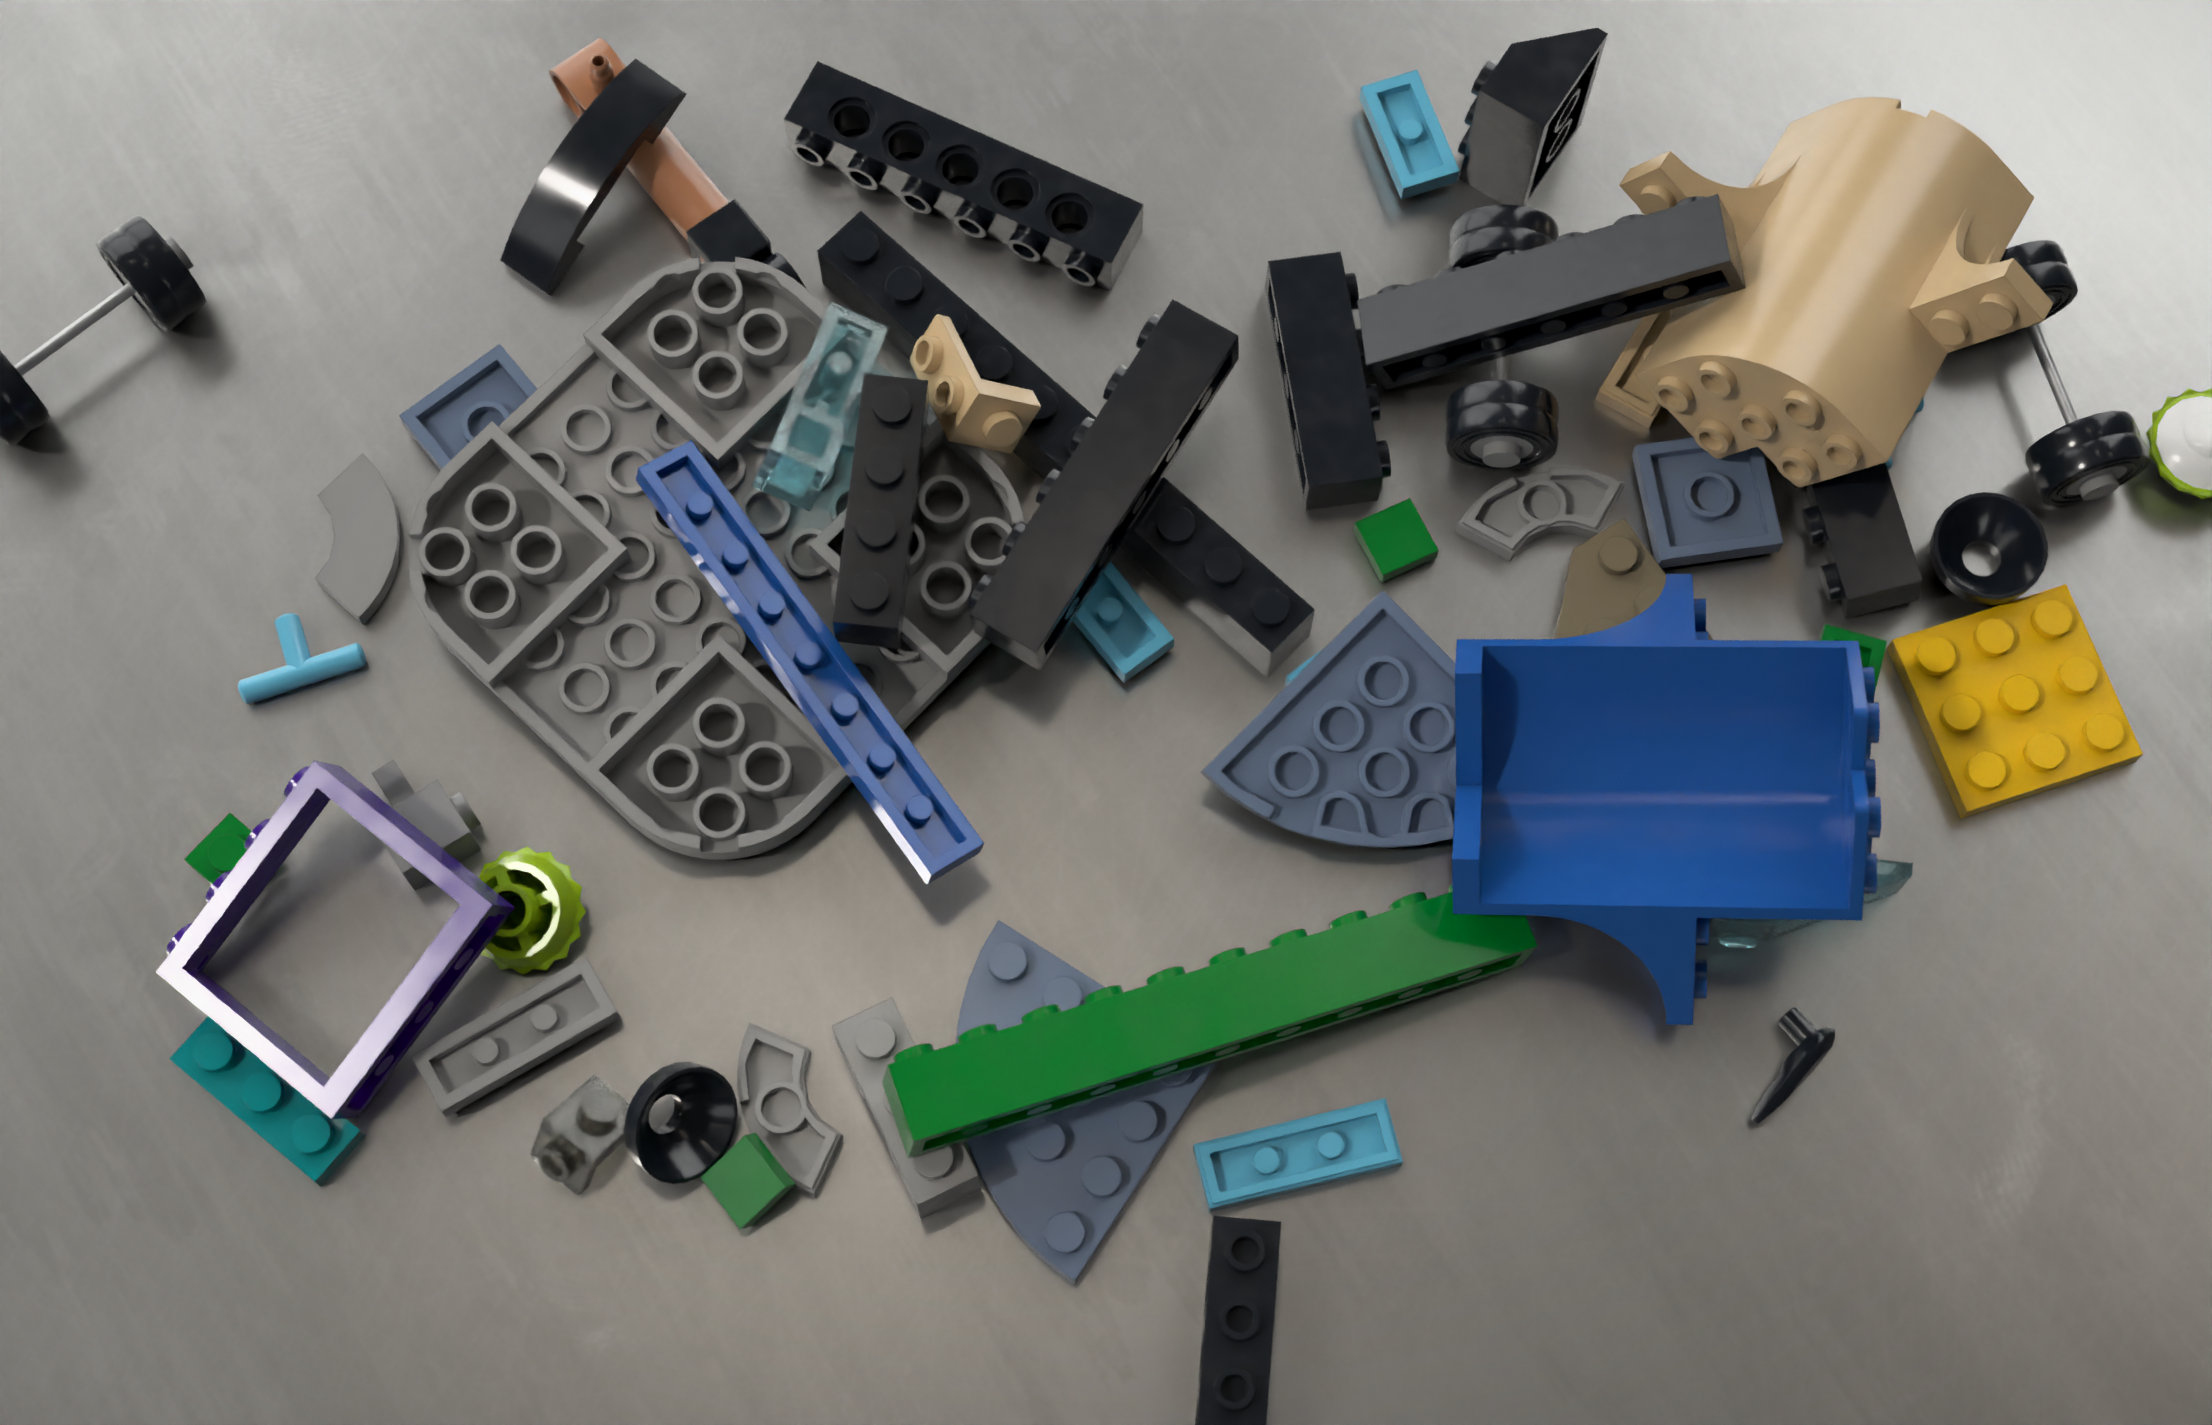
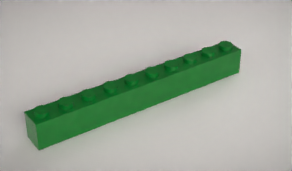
[882,885,1538,1158]

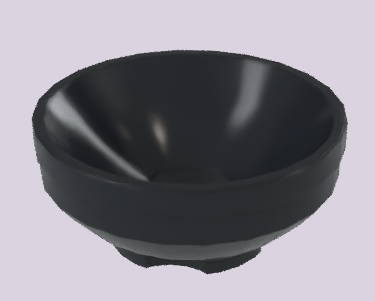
[1930,492,2048,605]
[624,1062,738,1184]

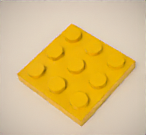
[1887,584,2143,819]

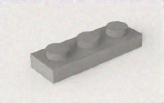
[411,957,621,1117]

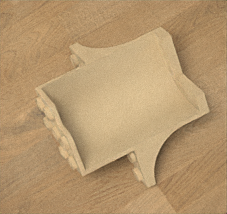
[1619,97,2053,487]

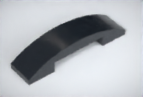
[500,58,686,296]

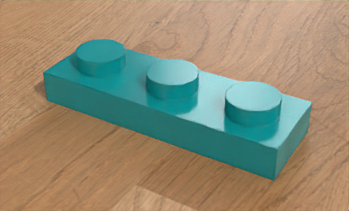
[169,1016,366,1187]

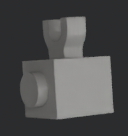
[371,760,481,891]

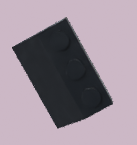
[1458,28,1608,206]

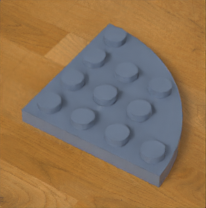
[1200,591,1456,848]
[955,920,1218,1285]

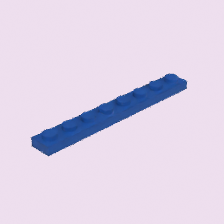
[636,440,984,885]

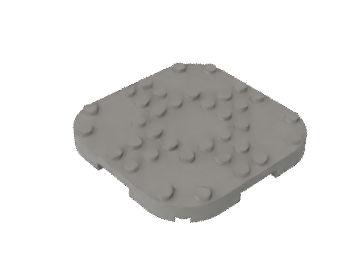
[408,257,1025,860]

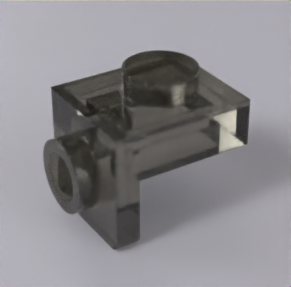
[530,1074,630,1195]

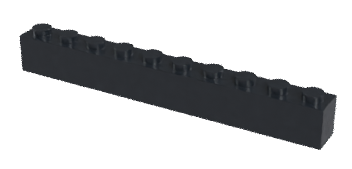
[817,211,1315,678]

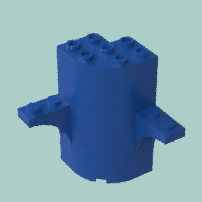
[1452,574,1881,1025]

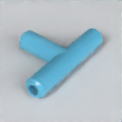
[238,613,367,704]

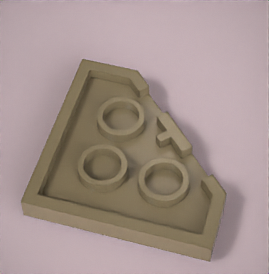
[1554,518,1713,640]

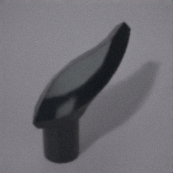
[1751,1007,1835,1125]

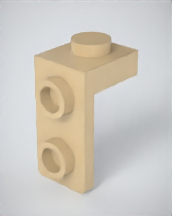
[910,314,1041,454]

